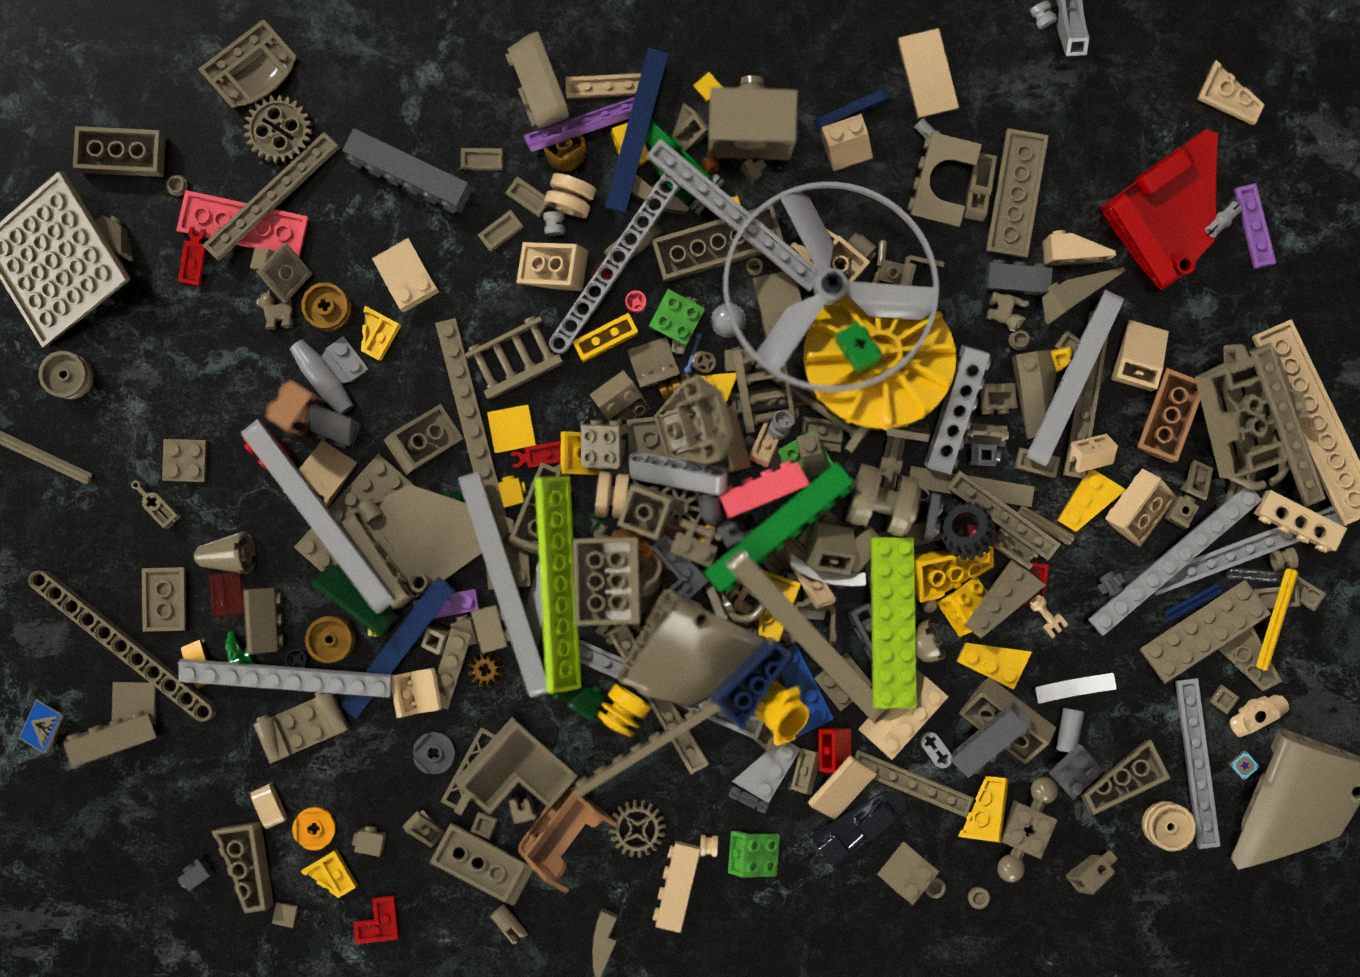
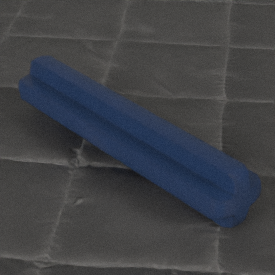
[1164,584,1223,621]

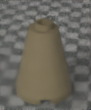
[194,532,256,574]

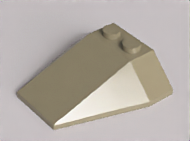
[654,375,734,464]

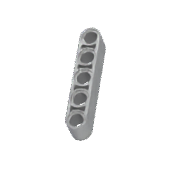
[629,452,727,495]

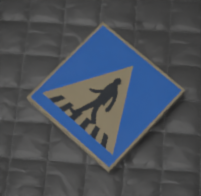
[19,699,64,755]

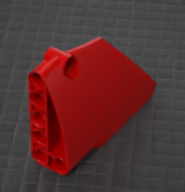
[1101,129,1218,290]

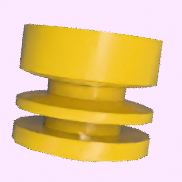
[596,683,652,738]

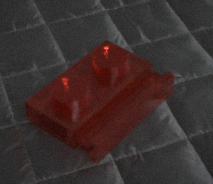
[209,572,245,617]

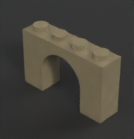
[907,132,982,227]

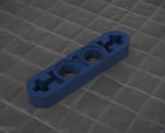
[813,88,890,132]

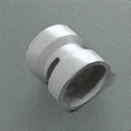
[1030,0,1058,29]
[543,211,565,236]
[768,410,794,440]

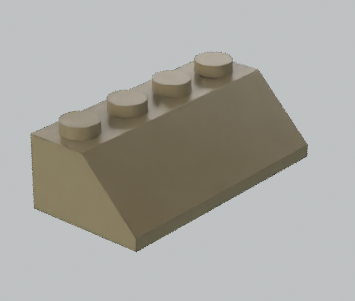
[959,677,1056,764]

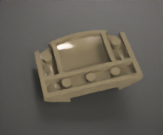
[198,19,296,108]

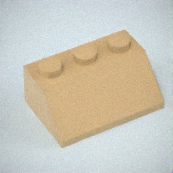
[1105,469,1177,547]

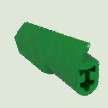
[644,118,711,205]

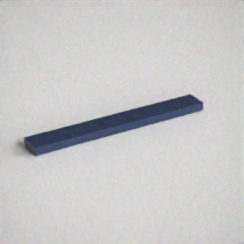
[605,47,668,214]
[340,576,455,719]

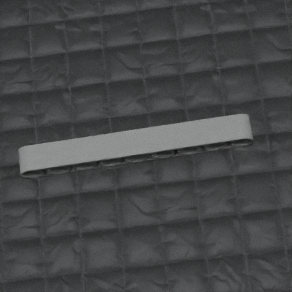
[1026,289,1124,466]

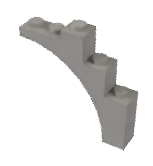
[1056,0,1089,56]

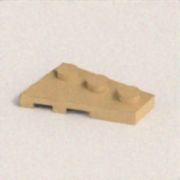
[1197,60,1264,125]

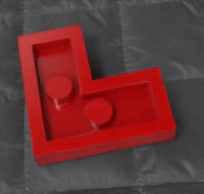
[353,895,399,944]

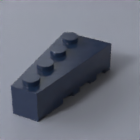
[709,637,790,731]

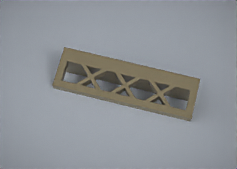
[440,727,496,815]

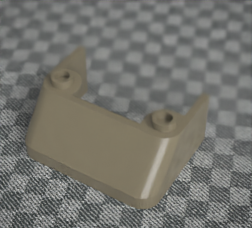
[505,31,570,130]

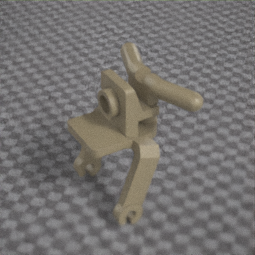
[871,240,945,286]
[786,572,836,644]

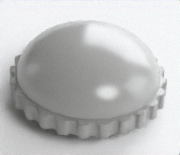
[711,303,746,338]

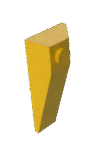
[914,546,994,603]

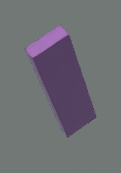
[1234,183,1276,269]

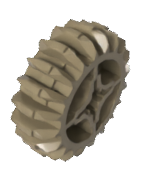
[609,799,666,857]

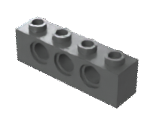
[846,603,872,663]

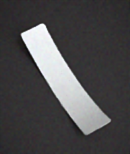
[790,553,866,586]
[1035,673,1116,704]

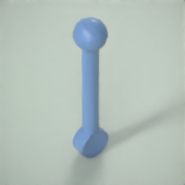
[684,333,702,374]

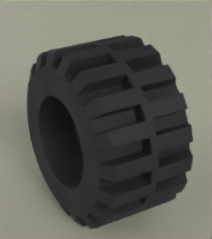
[939,502,997,560]

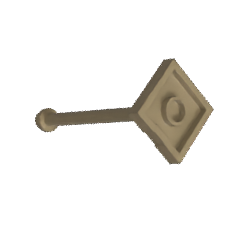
[753,363,872,457]

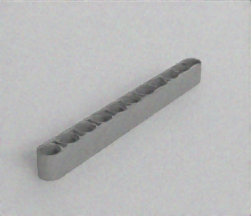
[549,173,681,354]
[241,419,396,613]
[458,471,547,698]

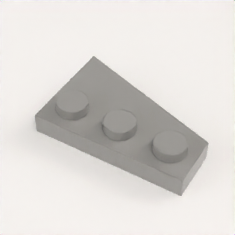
[732,742,800,803]

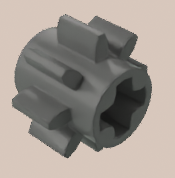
[1098,571,1125,597]

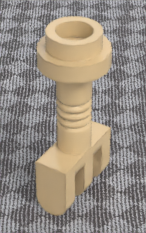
[1030,595,1068,639]

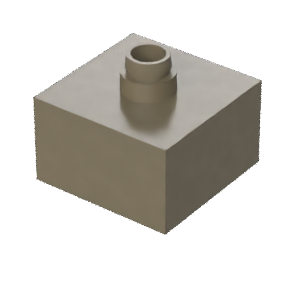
[708,76,797,160]

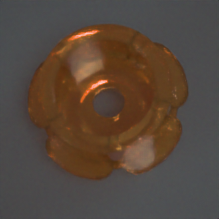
[701,156,720,174]

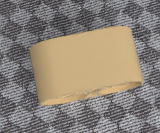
[250,784,287,829]

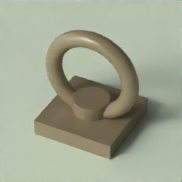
[705,579,767,624]

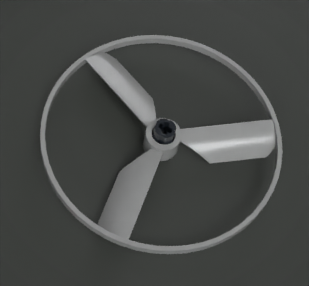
[723,182,939,392]

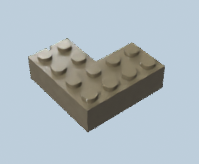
[455,717,578,814]

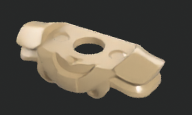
[1230,695,1289,737]

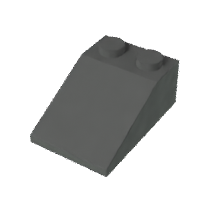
[310,404,362,449]

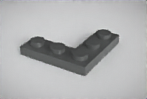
[649,533,710,610]

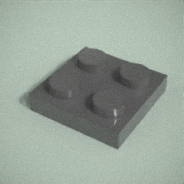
[922,494,943,542]
[1049,744,1103,800]

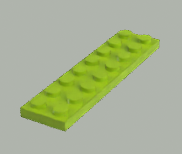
[871,538,916,708]

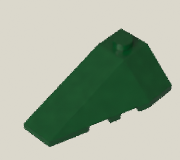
[520,673,605,721]

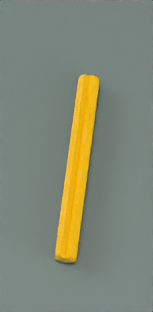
[1256,569,1298,670]

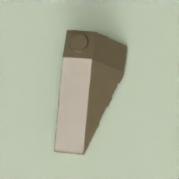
[1042,267,1126,325]
[1012,350,1057,439]

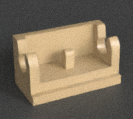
[1069,434,1118,473]

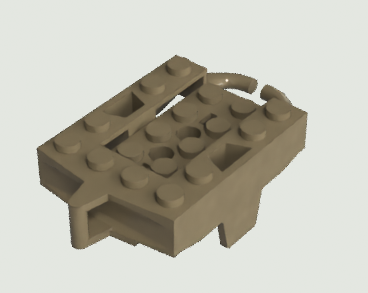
[1195,344,1308,490]

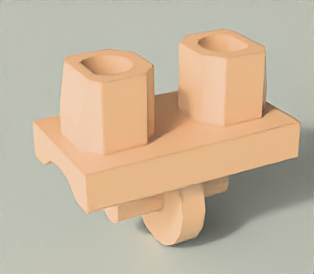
[730,585,757,615]

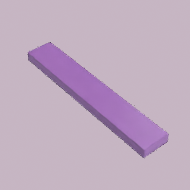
[524,97,635,152]

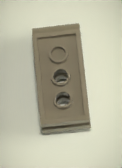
[430,823,534,906]

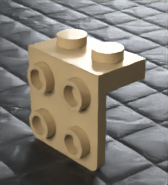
[391,668,442,718]

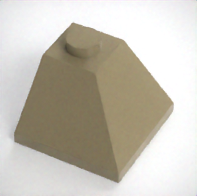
[95,215,133,261]

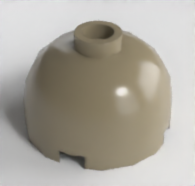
[915,619,946,663]

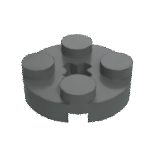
[413,731,456,774]

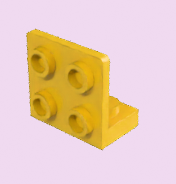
[937,577,987,637]

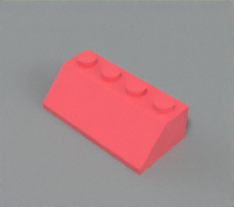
[719,460,809,519]

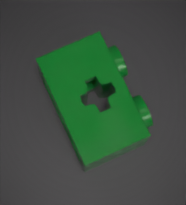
[835,321,882,376]

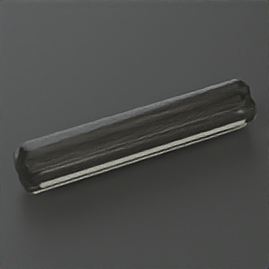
[1226,567,1285,583]

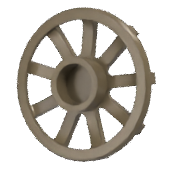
[662,486,701,530]

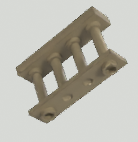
[465,316,563,400]
[731,347,799,433]

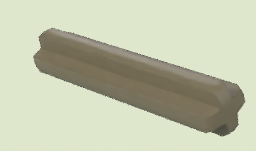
[1018,506,1075,545]

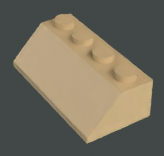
[858,669,948,759]

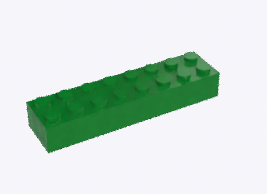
[704,462,853,594]

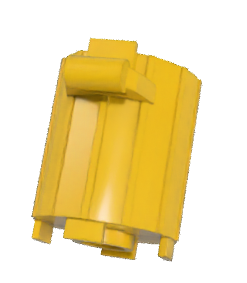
[754,680,809,746]

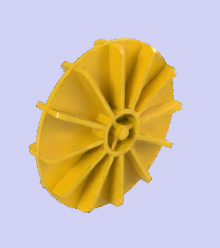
[803,293,956,430]

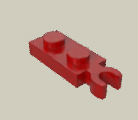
[178,226,206,286]
[511,441,561,468]

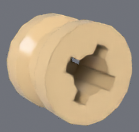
[700,835,718,857]

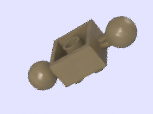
[997,777,1058,882]

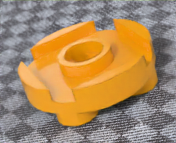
[292,807,336,850]

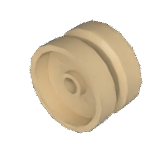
[544,173,596,218]
[595,471,630,519]
[1142,801,1195,851]

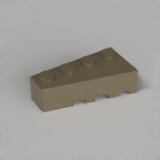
[508,462,560,556]
[63,710,157,767]
[1080,739,1170,815]
[212,821,274,913]

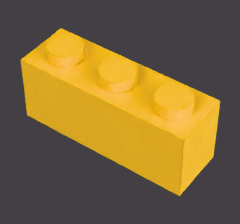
[572,313,638,363]

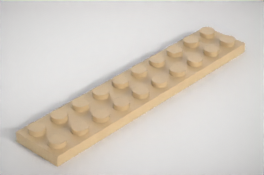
[1252,319,1360,526]

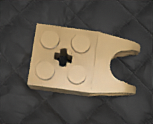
[790,229,870,282]

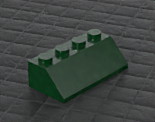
[311,563,400,637]

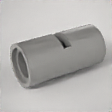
[1056,708,1084,752]

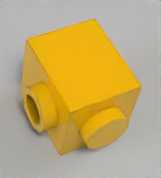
[498,475,527,508]

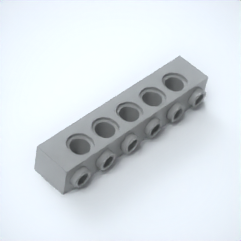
[924,345,991,475]

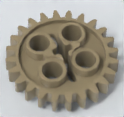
[244,95,313,164]

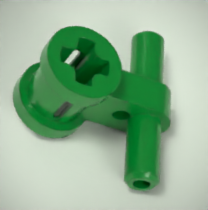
[225,631,256,664]

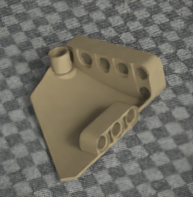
[1231,728,1360,870]

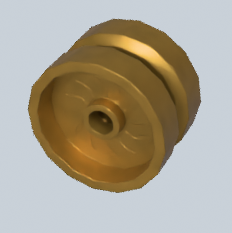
[302,283,352,332]
[305,616,357,663]

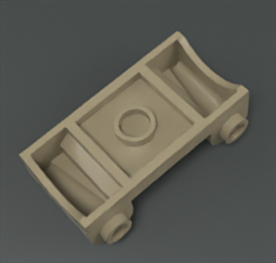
[254,692,351,763]

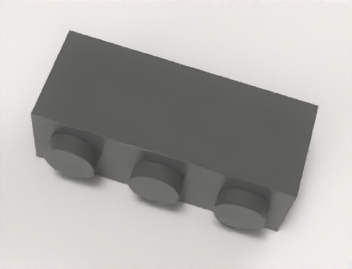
[985,260,1053,296]

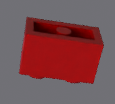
[818,728,851,773]

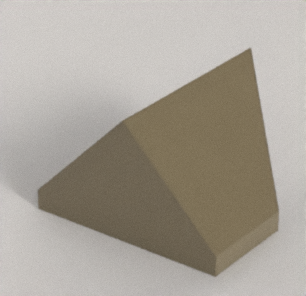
[672,103,709,152]

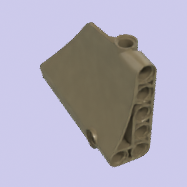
[339,485,514,609]
[618,589,790,705]

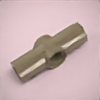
[878,436,906,491]

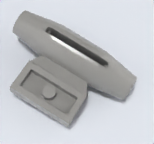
[290,336,368,415]

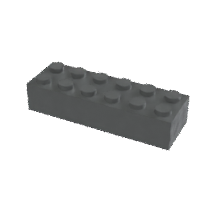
[342,128,472,213]

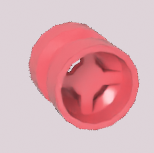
[625,290,646,314]

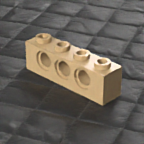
[1253,490,1347,553]

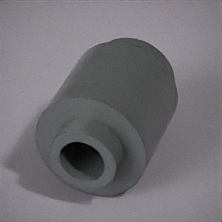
[698,492,722,524]

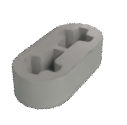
[920,731,952,768]

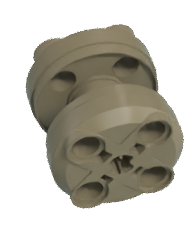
[845,463,923,538]

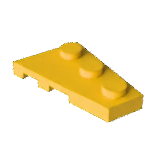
[956,643,1032,689]
[958,776,1009,843]

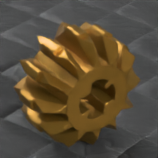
[468,652,504,687]

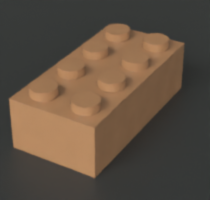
[266,381,326,437]

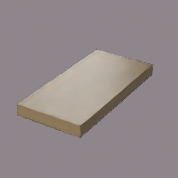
[898,28,959,119]

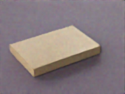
[808,756,877,820]

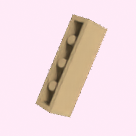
[653,841,700,933]

